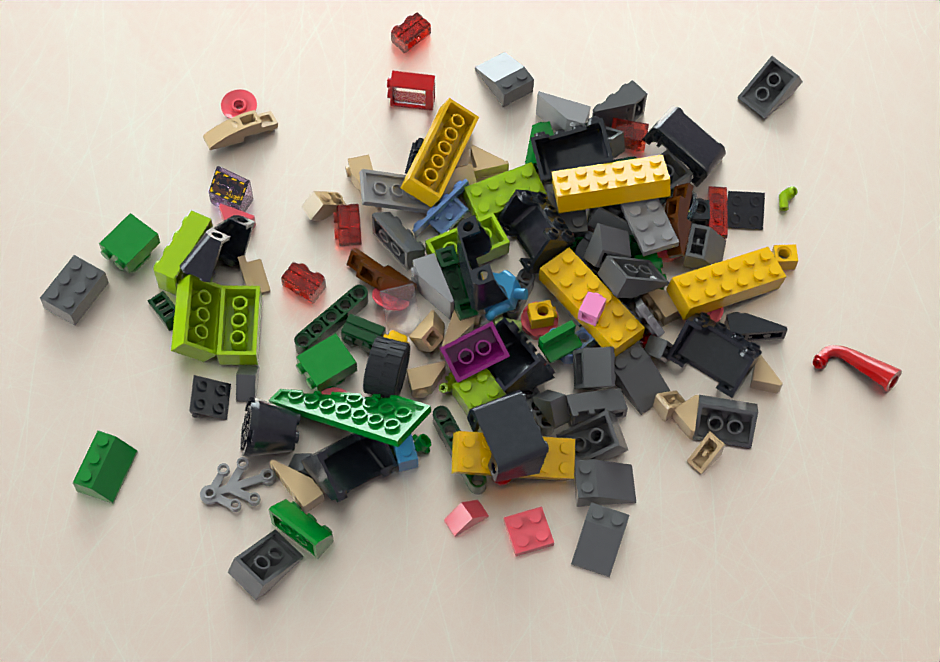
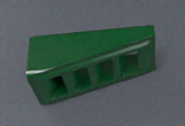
[147,291,175,331]

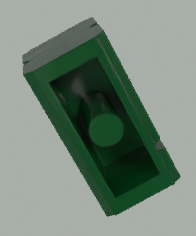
[341,313,386,352]

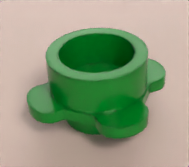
[412,434,431,454]

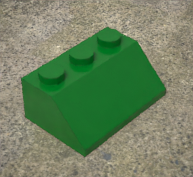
[73,430,138,504]
[268,499,334,559]

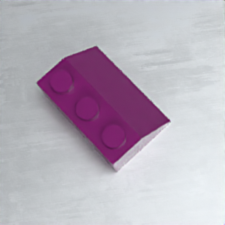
[439,321,510,383]

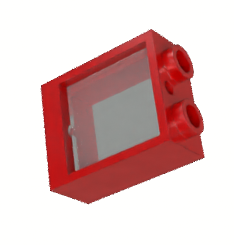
[387,70,435,111]

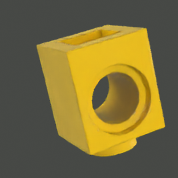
[772,244,798,270]
[527,300,557,329]

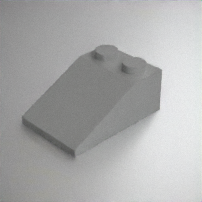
[536,91,591,132]
[411,253,454,320]

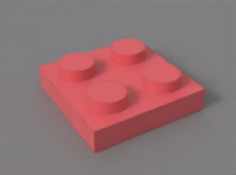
[503,506,554,556]

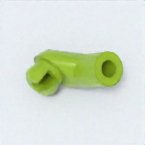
[779,186,798,211]
[439,372,457,393]

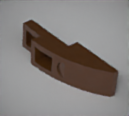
[665,183,694,258]
[346,248,417,301]

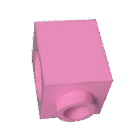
[578,291,606,326]

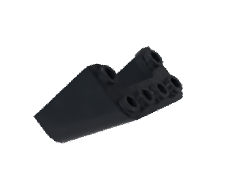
[530,116,614,182]
[497,189,575,274]
[180,215,255,283]
[457,215,508,310]
[666,312,762,398]
[487,317,556,394]
[467,390,549,482]

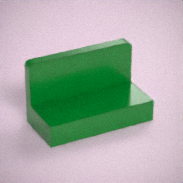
[538,320,582,363]

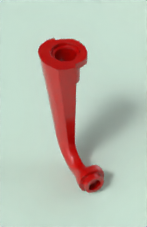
[813,345,902,392]

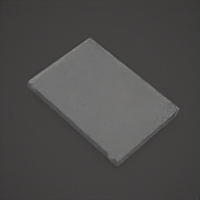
[380,283,421,335]

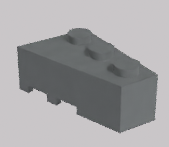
[566,388,628,428]

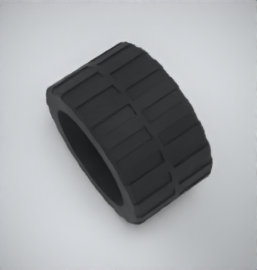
[363,336,410,398]

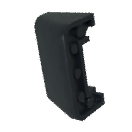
[642,106,726,187]
[301,433,398,502]

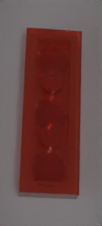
[708,186,728,239]

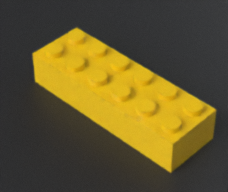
[400,98,479,207]
[552,155,670,213]
[666,247,787,320]
[539,248,645,357]
[451,431,575,481]

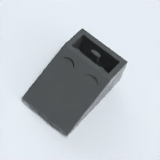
[592,80,648,128]

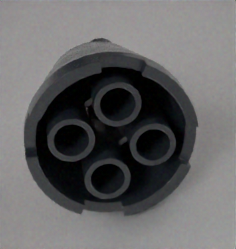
[240,397,300,457]

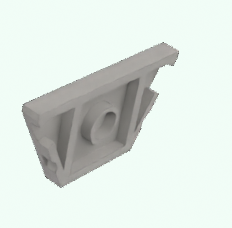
[634,296,665,337]

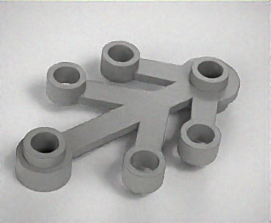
[200,457,276,512]

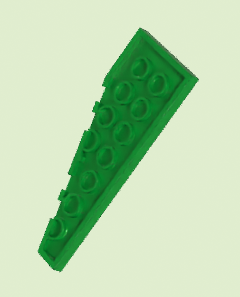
[269,389,432,447]

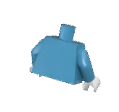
[480,270,528,326]

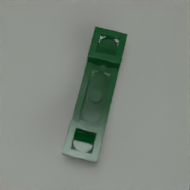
[435,245,479,321]

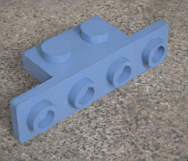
[412,179,469,237]

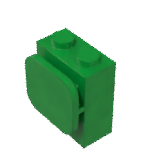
[99,213,160,273]
[296,333,358,391]

